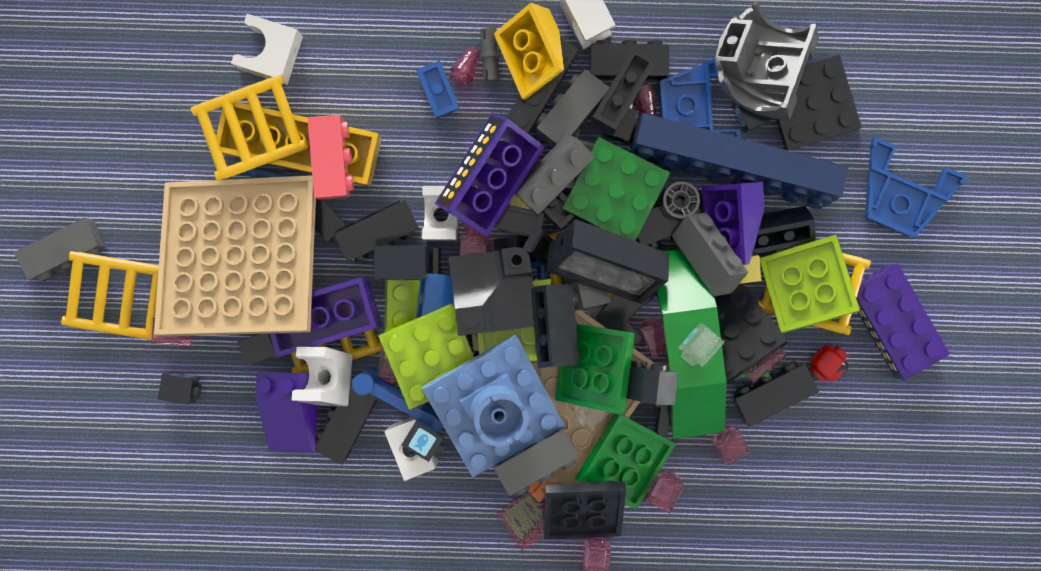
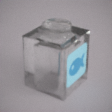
[678,323,724,367]

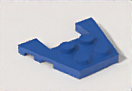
[658,59,741,138]
[865,137,968,238]

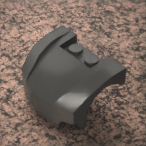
[715,1,819,121]

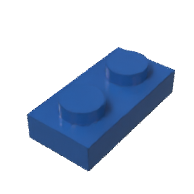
[416,60,460,119]

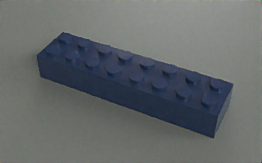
[628,113,848,209]

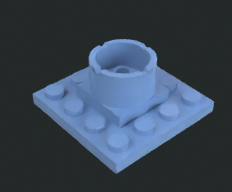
[422,335,565,477]

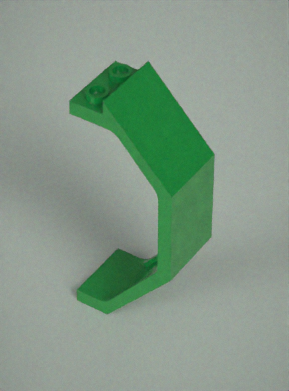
[656,249,727,439]

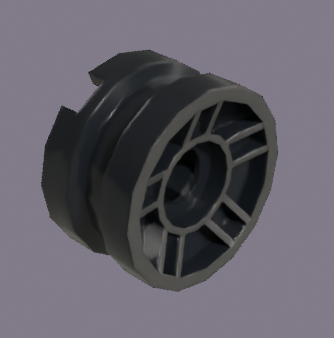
[661,181,700,220]

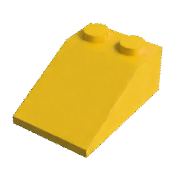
[494,3,564,100]

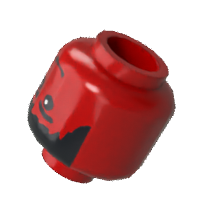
[809,344,849,383]

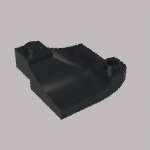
[449,247,534,336]

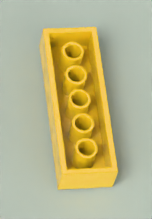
[216,102,382,187]

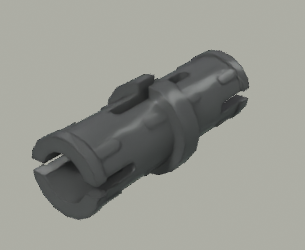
[480,28,500,82]

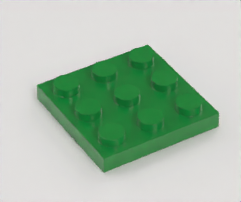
[563,137,670,241]
[555,324,635,414]
[575,414,676,510]

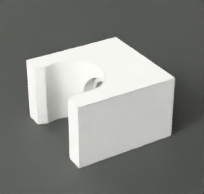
[560,0,615,51]
[231,14,303,85]
[422,186,459,241]
[292,347,353,406]
[385,417,439,481]

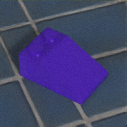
[701,182,764,265]
[256,372,317,452]

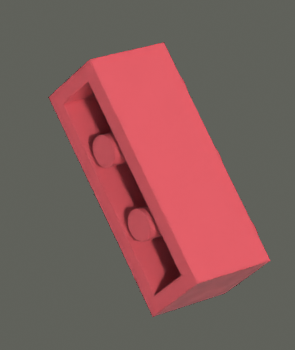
[308,115,354,200]

